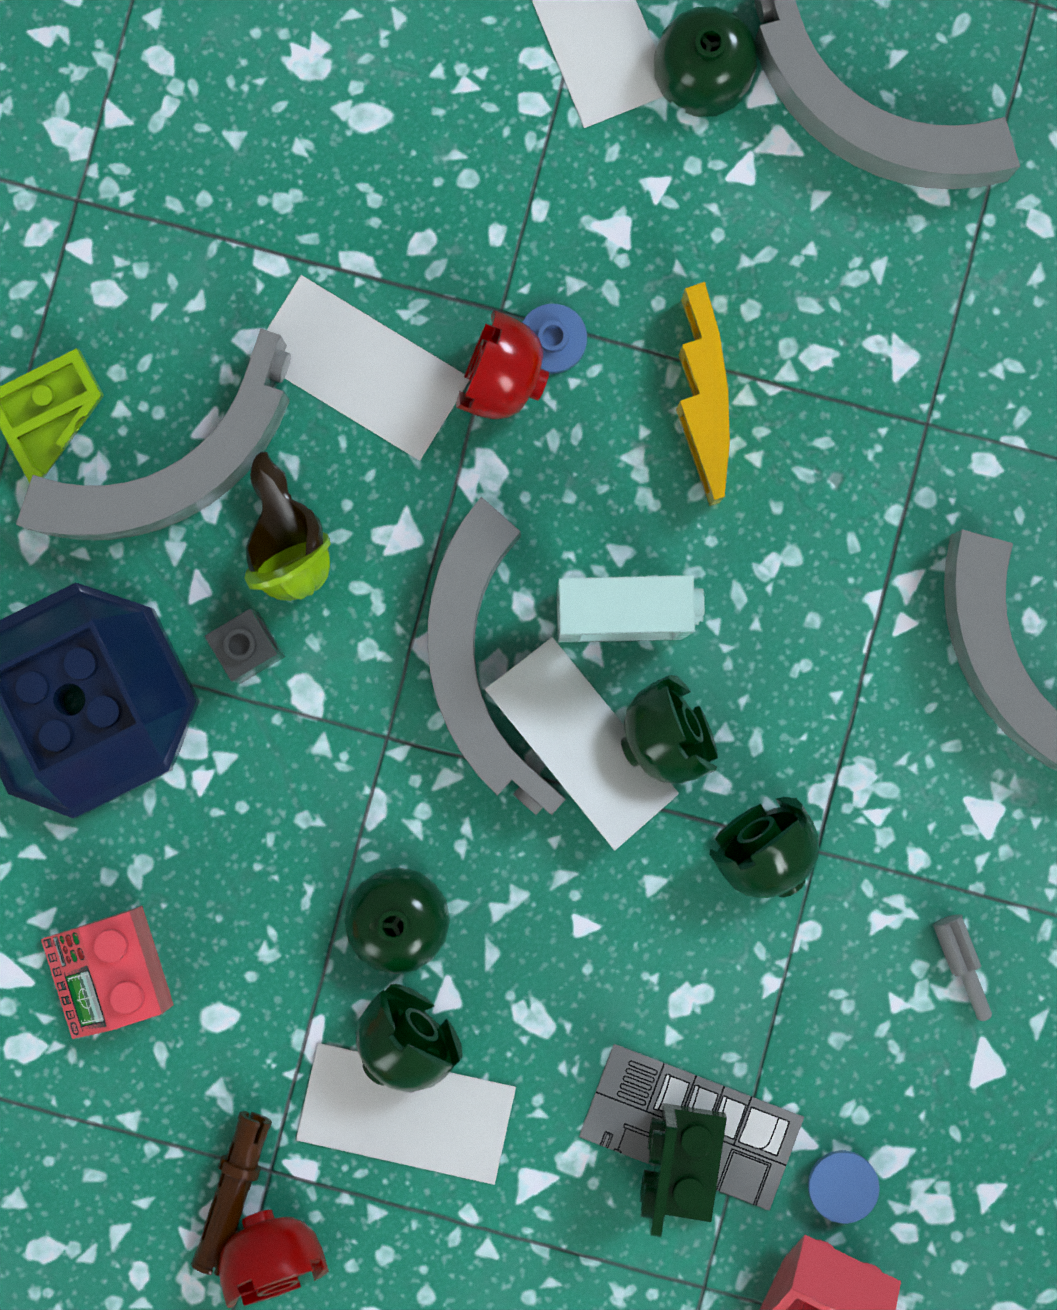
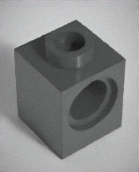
[204,609,285,683]

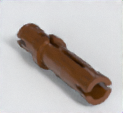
[191,1111,272,1276]

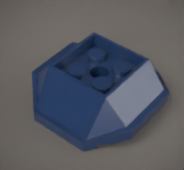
[0,582,200,818]

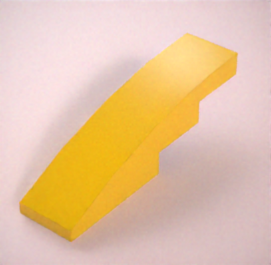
[676,282,730,506]

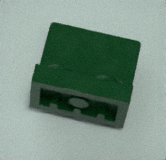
[640,1103,727,1237]

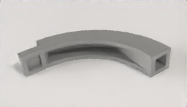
[755,0,1020,189]
[16,328,291,540]
[427,497,566,815]
[944,529,1057,771]

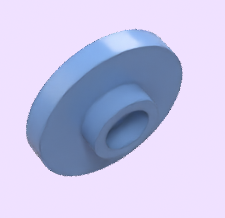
[522,304,587,374]
[808,1150,879,1224]

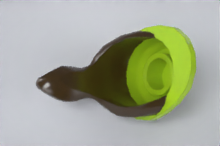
[244,452,331,601]

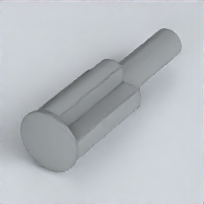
[932,914,992,1021]

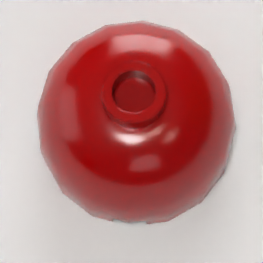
[456,310,549,419]
[218,1209,329,1308]

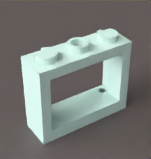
[557,575,705,643]

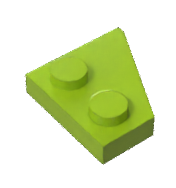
[0,348,104,483]

